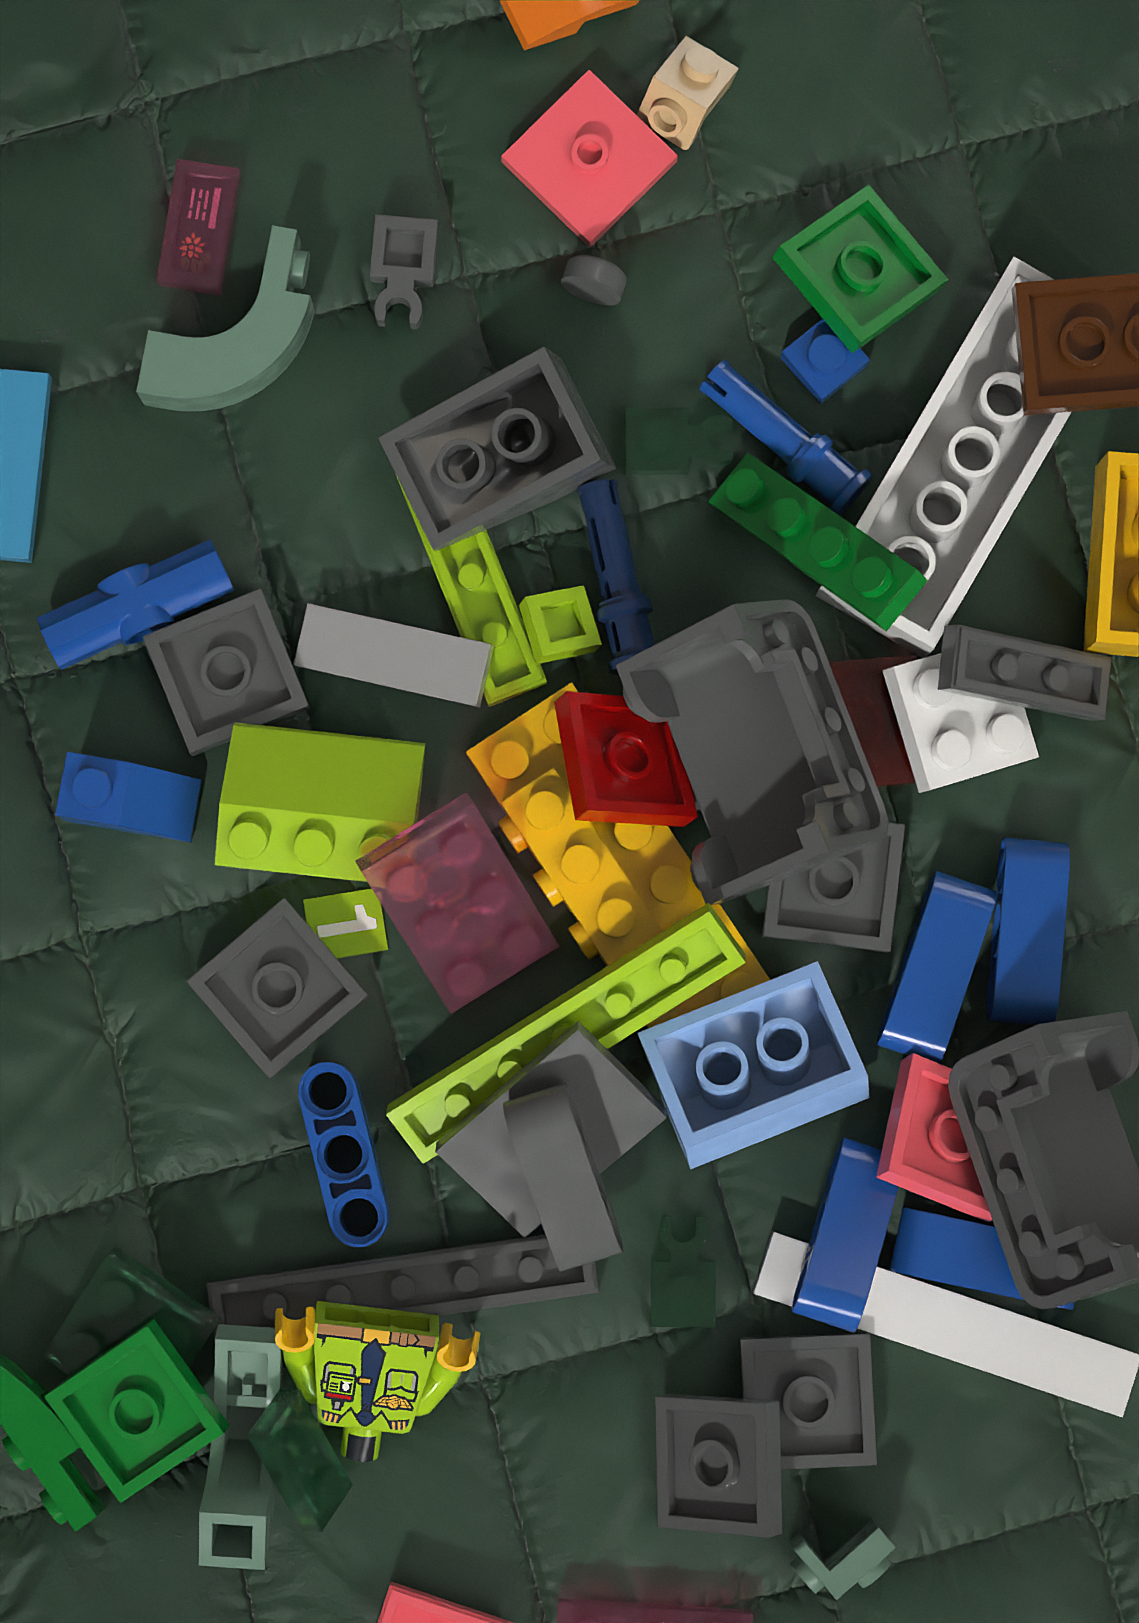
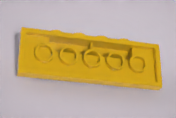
[466,682,770,1028]

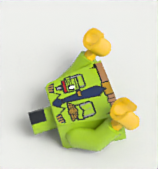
[275,1301,481,1462]

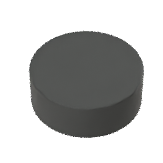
[561,255,627,306]

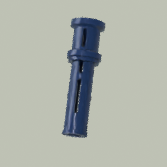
[577,479,655,675]

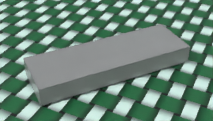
[293,603,494,708]

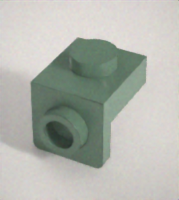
[789,1519,896,1600]

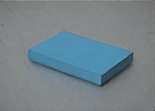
[0,369,52,563]

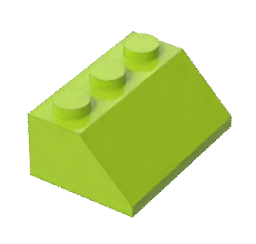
[215,722,426,886]

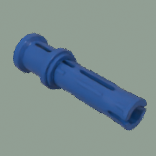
[699,359,873,516]

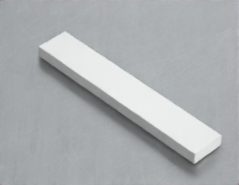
[752,1231,1139,1418]

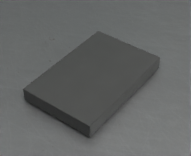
[435,1021,667,1238]

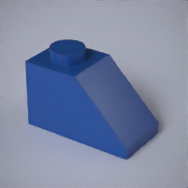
[55,752,203,843]

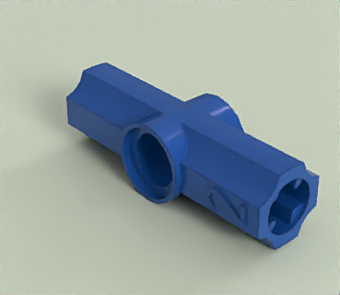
[36,539,235,670]

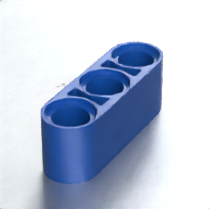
[986,837,1070,1026]
[876,870,997,1064]
[298,1062,391,1247]
[791,1137,899,1333]
[890,1207,1075,1310]

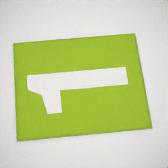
[303,887,388,958]

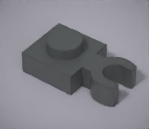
[370,214,439,330]

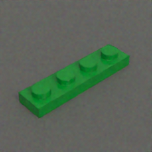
[708,452,928,632]

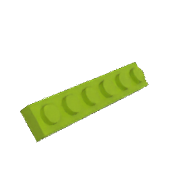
[386,903,746,1164]

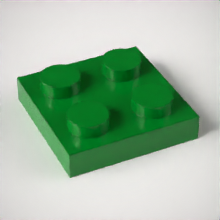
[772,184,949,354]
[44,1319,230,1503]

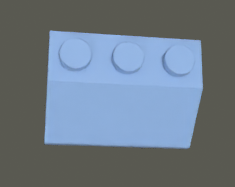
[638,961,869,1169]

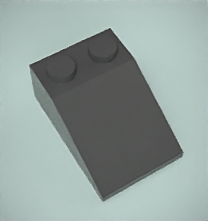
[378,347,616,551]

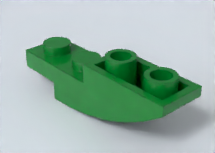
[0,1353,106,1532]

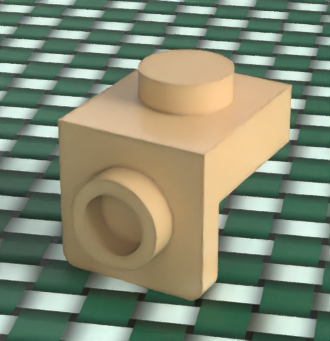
[637,36,739,150]

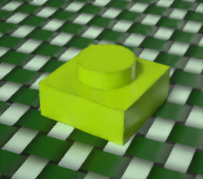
[519,585,602,664]

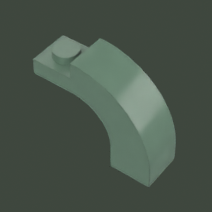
[136,225,315,412]
[198,1324,285,1570]

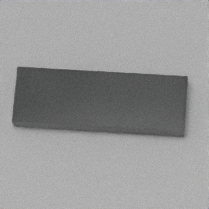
[937,624,1111,721]

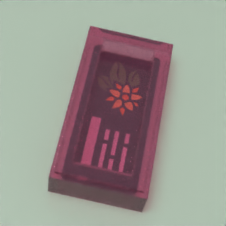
[157,159,241,295]

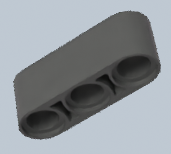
[503,1083,624,1272]

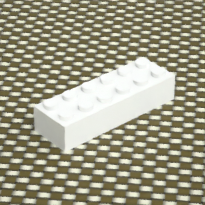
[816,257,1071,658]

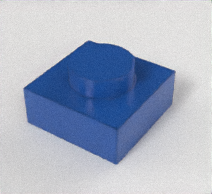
[780,318,870,405]

